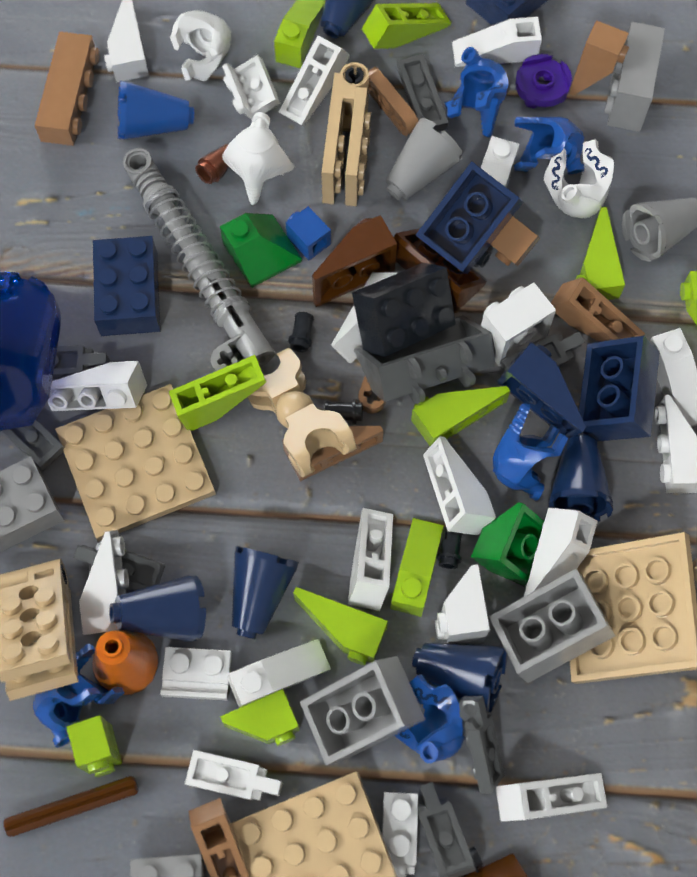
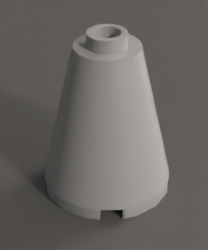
[386,118,463,200]
[622,197,697,261]

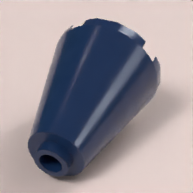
[320,0,374,38]
[548,434,613,522]
[232,546,299,639]
[109,576,206,642]
[412,643,508,713]

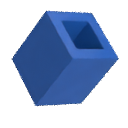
[286,206,331,261]

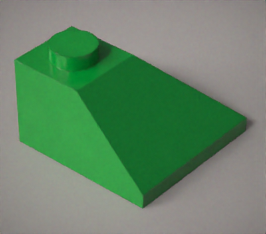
[220,213,302,288]
[471,503,544,587]

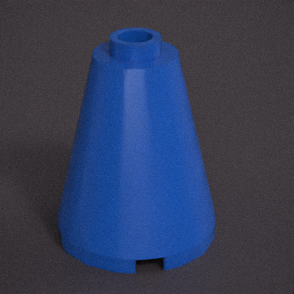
[117,81,194,140]

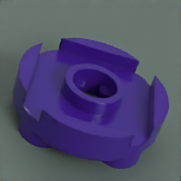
[515,54,572,108]

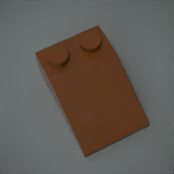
[312,215,397,307]

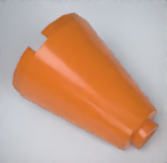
[92,630,159,695]

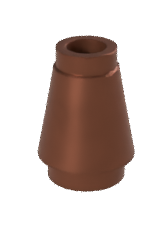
[195,144,229,184]

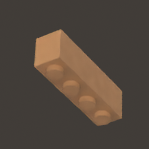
[35,31,99,146]

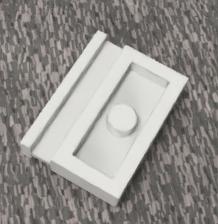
[160,647,232,701]

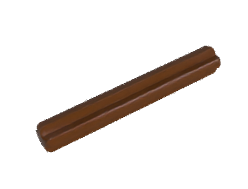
[3,776,138,837]

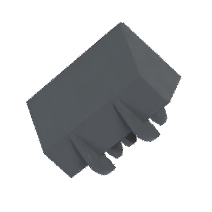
[354,315,495,404]

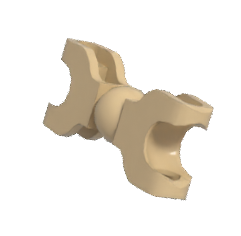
[247,348,357,477]

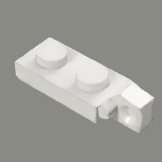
[185,750,283,800]
[382,792,418,877]

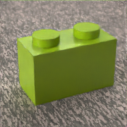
[66,715,122,777]

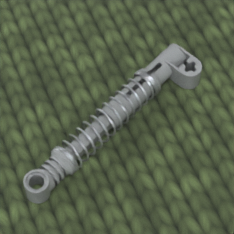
[123,148,275,371]

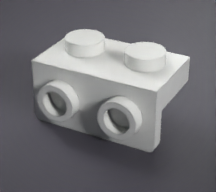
[222,55,280,120]

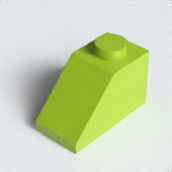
[220,689,300,746]

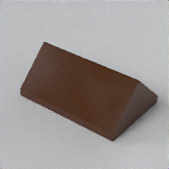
[394,228,487,313]

